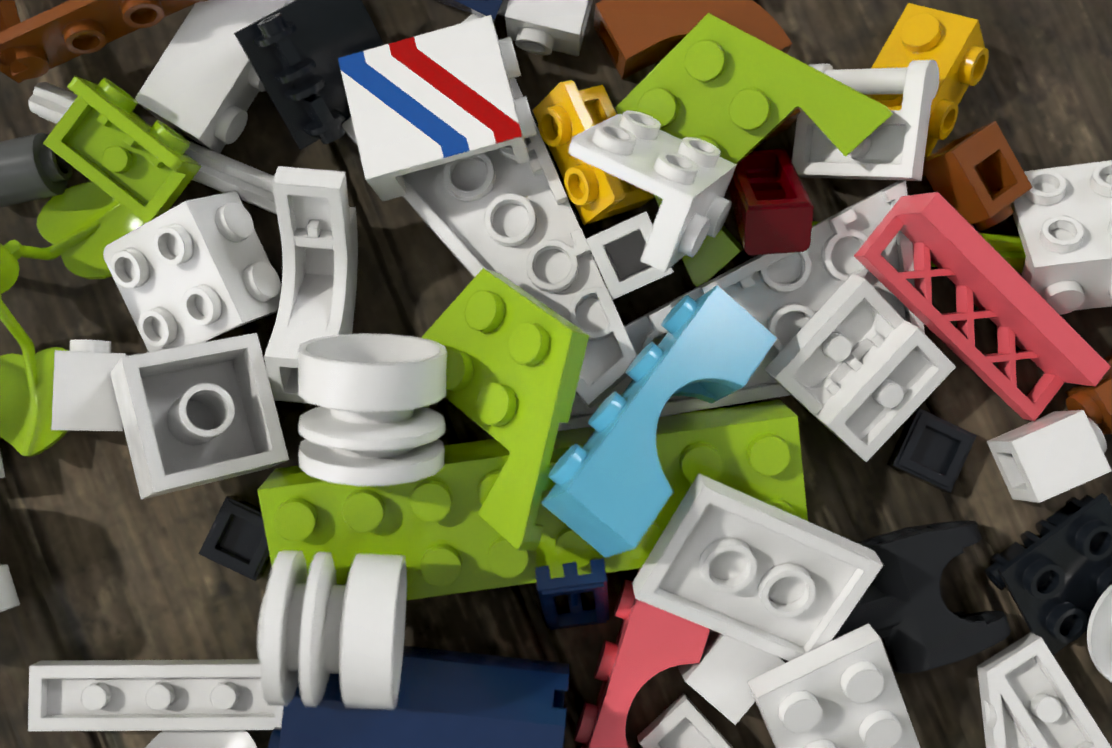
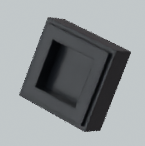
[887,408,977,493]
[199,495,270,581]

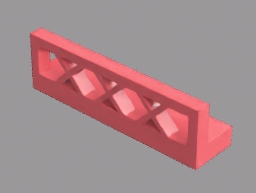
[854,192,1111,421]

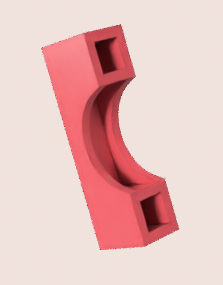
[574,568,710,748]

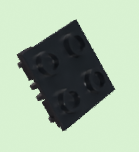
[234,0,384,150]
[985,493,1112,655]

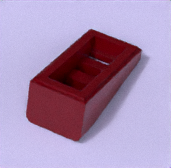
[729,149,814,255]

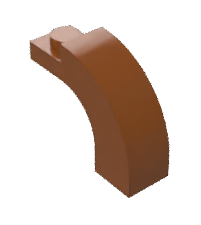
[594,0,801,141]

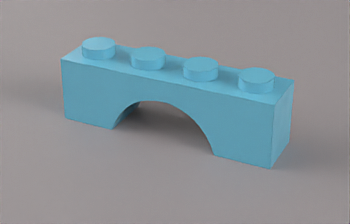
[541,285,777,558]

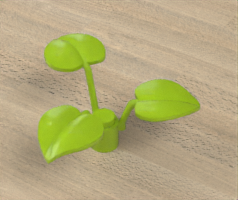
[0,181,145,457]

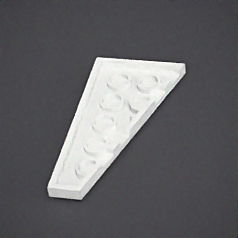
[342,14,637,408]

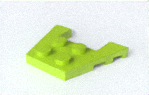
[615,13,893,287]
[421,268,589,551]

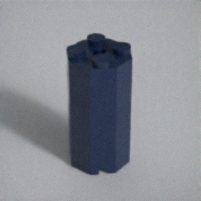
[268,646,569,748]

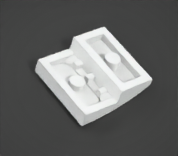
[764,273,956,462]

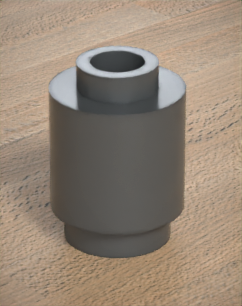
[0,133,72,207]

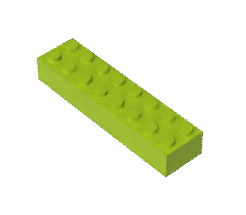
[257,400,808,600]

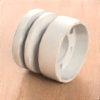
[298,333,447,486]
[258,550,407,710]

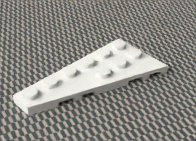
[558,180,925,431]

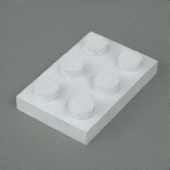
[632,473,883,661]
[747,623,920,748]

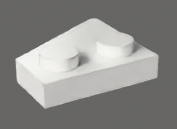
[977,632,1112,748]

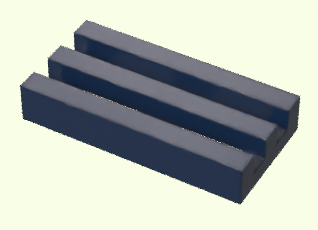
[535,558,610,630]

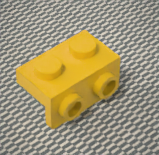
[866,3,989,157]
[532,80,654,225]

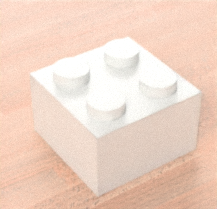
[110,333,289,500]

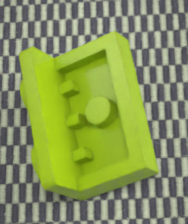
[43,76,202,223]

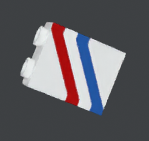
[338,15,537,202]

